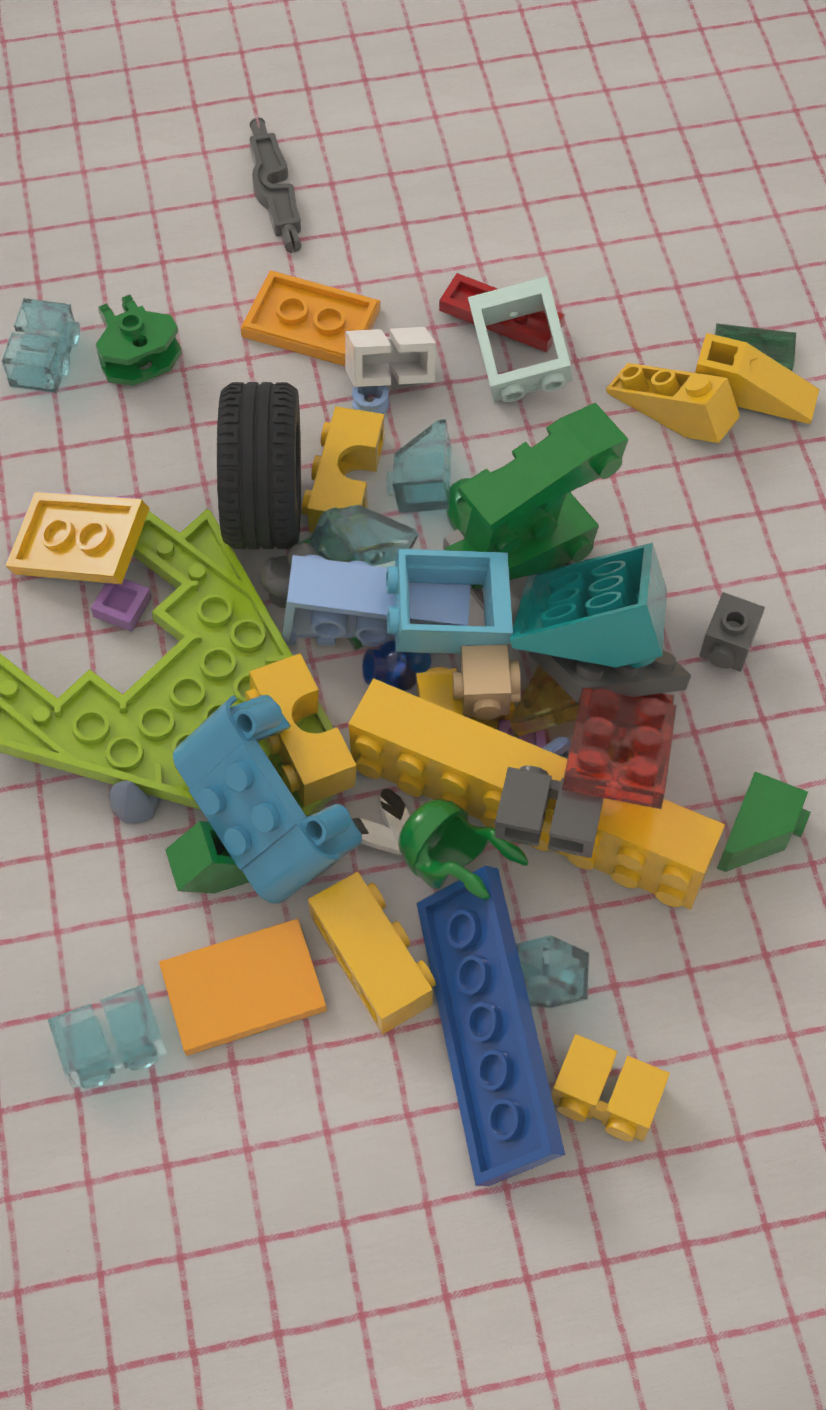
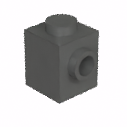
[699,592,765,672]

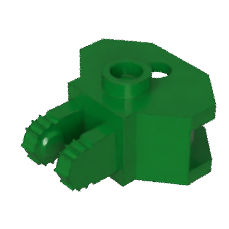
[95,294,182,386]

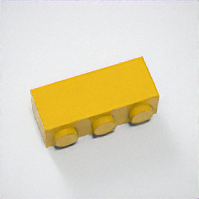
[308,871,436,1035]

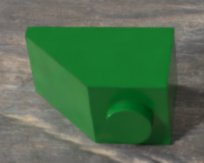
[717,771,811,872]
[165,821,249,894]

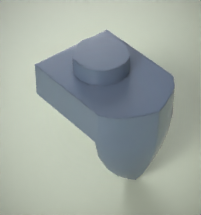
[109,780,162,823]

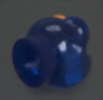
[362,640,432,691]

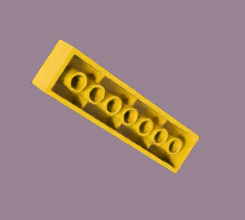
[348,678,725,910]

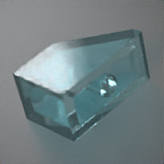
[386,419,452,513]
[309,505,419,568]
[516,935,589,1008]

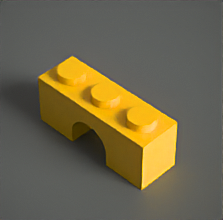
[302,406,385,540]
[245,653,357,806]

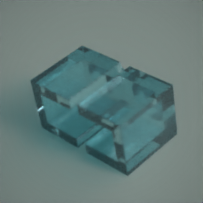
[2,298,80,393]
[48,984,168,1088]

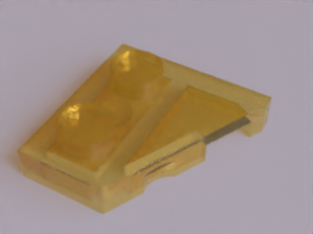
[509,665,600,737]

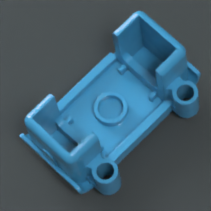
[173,695,362,904]

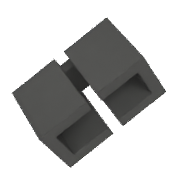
[495,765,606,858]

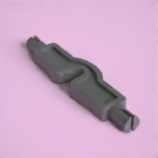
[249,117,302,253]

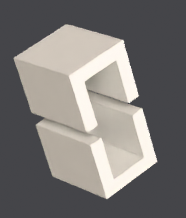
[345,327,436,387]

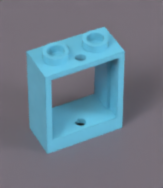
[386,549,513,654]

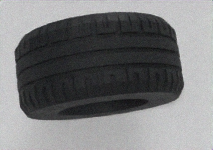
[217,382,301,549]

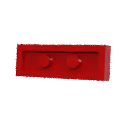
[439,273,565,353]

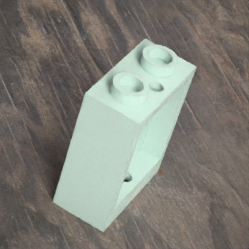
[468,276,573,402]

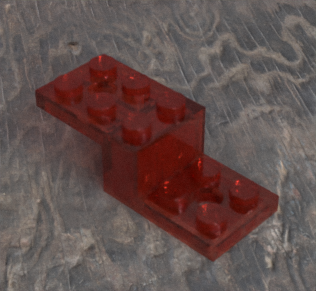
[562,687,677,809]

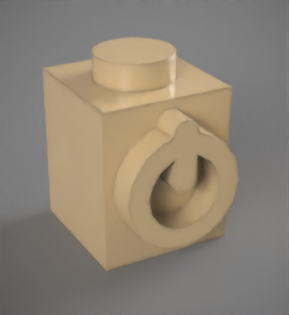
[453,644,521,720]

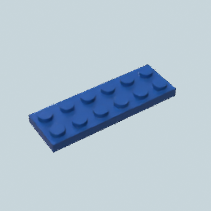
[416,865,565,1186]

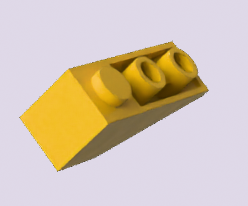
[695,333,820,424]
[606,363,740,443]

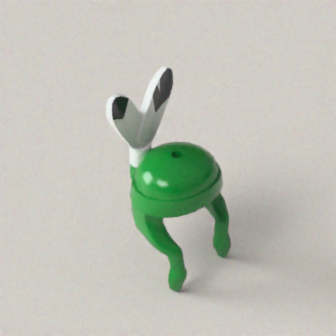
[352,789,528,900]

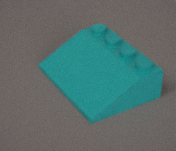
[510,542,667,668]

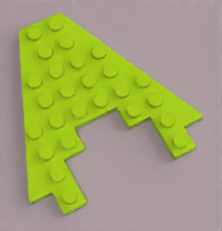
[0,509,334,817]

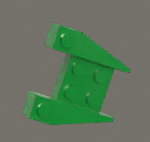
[444,402,629,589]

